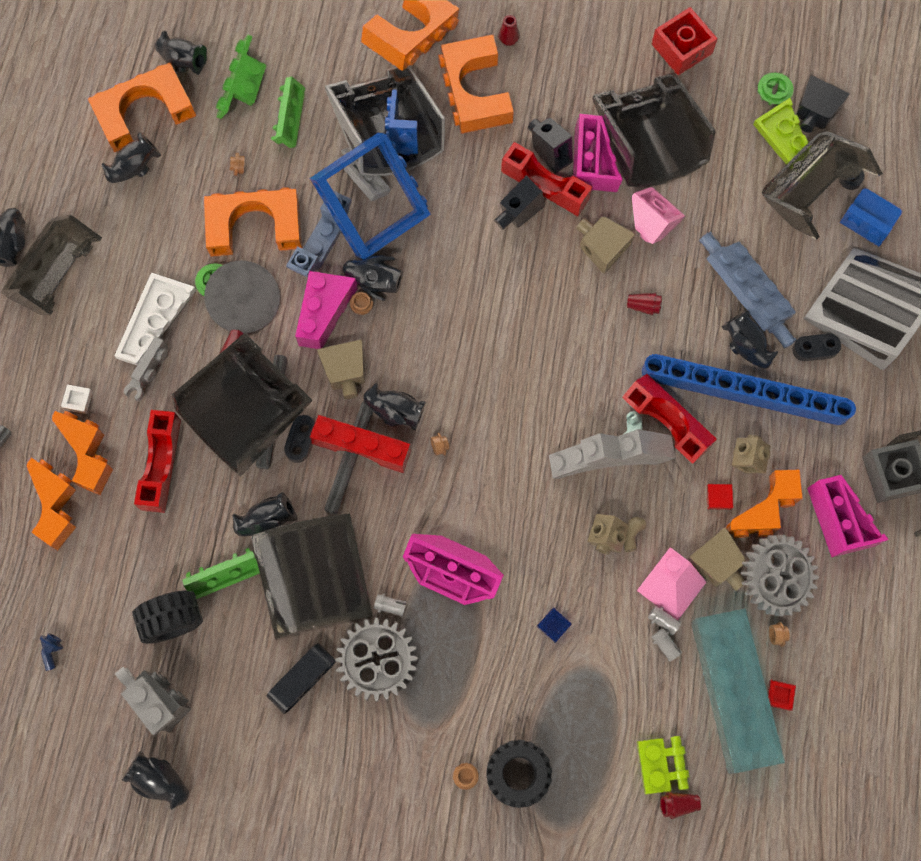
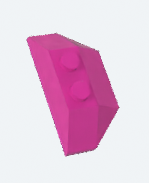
[403,534,504,605]

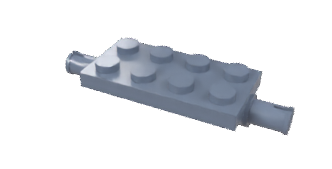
[699,232,797,349]

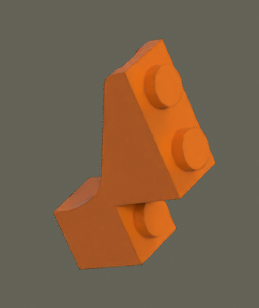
[52,411,113,495]
[27,457,76,551]
[726,470,802,538]

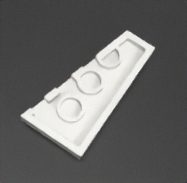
[115,273,196,365]

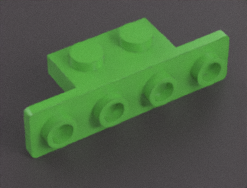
[216,34,266,119]

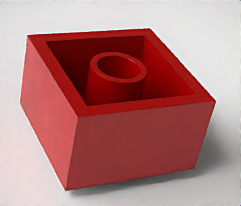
[652,7,718,76]

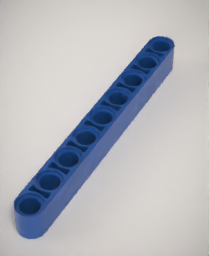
[642,354,856,425]

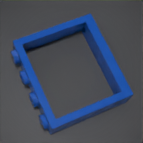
[309,133,431,260]

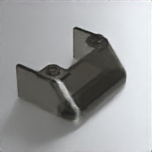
[762,131,883,240]
[1,215,102,315]

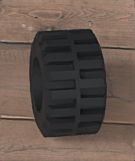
[132,591,203,644]
[486,740,552,808]

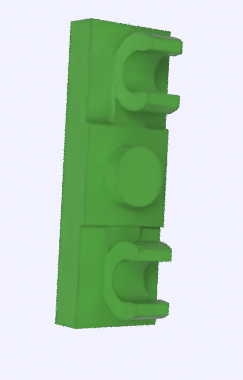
[271,76,305,148]
[182,548,262,599]

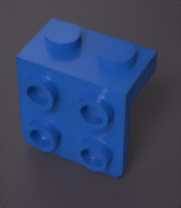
[385,90,418,155]
[840,188,902,247]

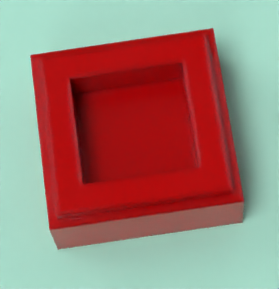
[706,484,733,510]
[765,680,796,711]

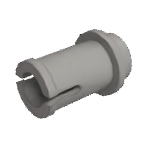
[374,593,407,617]
[648,605,681,635]
[651,628,682,662]

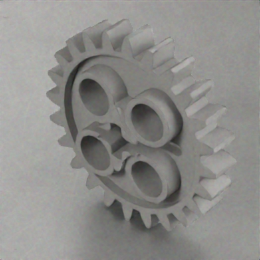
[741,535,819,616]
[335,618,418,702]

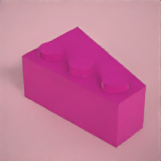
[573,114,622,192]
[295,271,358,349]
[807,475,889,557]

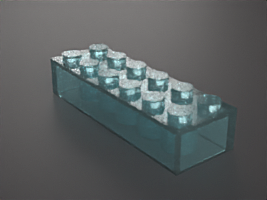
[691,609,785,774]

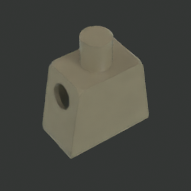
[576,217,635,274]
[317,340,365,399]
[687,528,746,591]

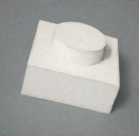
[61,385,93,414]

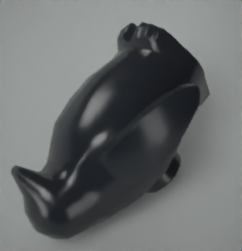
[155,31,207,75]
[101,132,162,183]
[0,208,26,267]
[343,255,403,301]
[721,310,778,369]
[363,383,426,431]
[232,492,298,537]
[122,751,189,810]

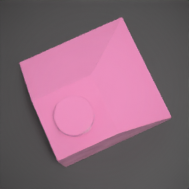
[632,187,685,244]
[637,547,706,620]

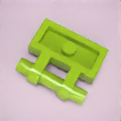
[637,736,690,794]

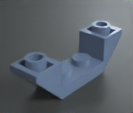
[286,191,352,277]

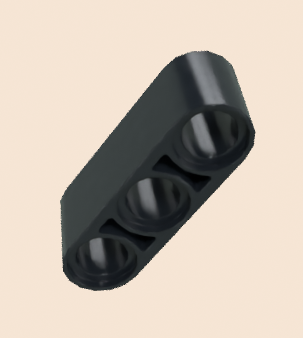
[266,643,336,714]

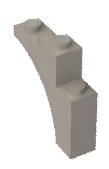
[549,429,676,479]

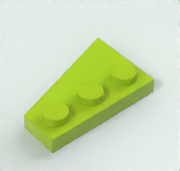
[753,98,815,175]

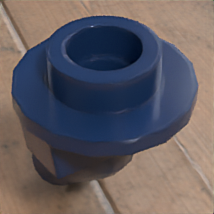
[40,633,63,671]

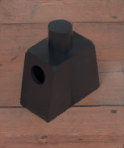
[796,75,850,133]
[528,118,573,174]
[494,176,545,230]

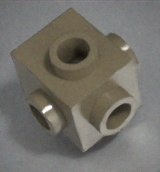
[732,435,771,474]
[587,514,630,555]

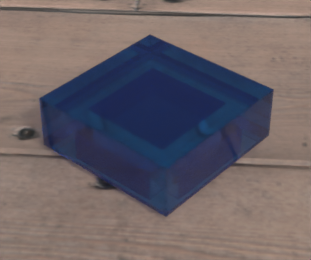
[536,607,572,643]

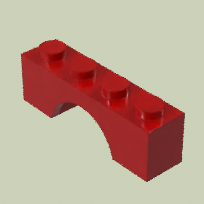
[501,142,592,216]
[622,374,717,464]
[134,410,181,513]
[310,415,411,473]

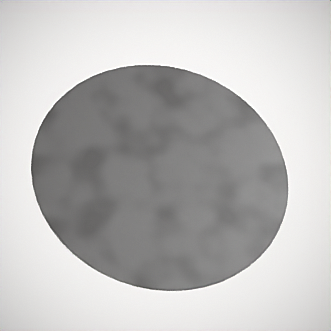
[204,261,280,333]

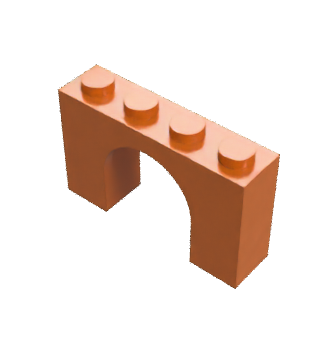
[361,0,459,71]
[438,35,514,134]
[88,62,196,153]
[204,188,302,257]

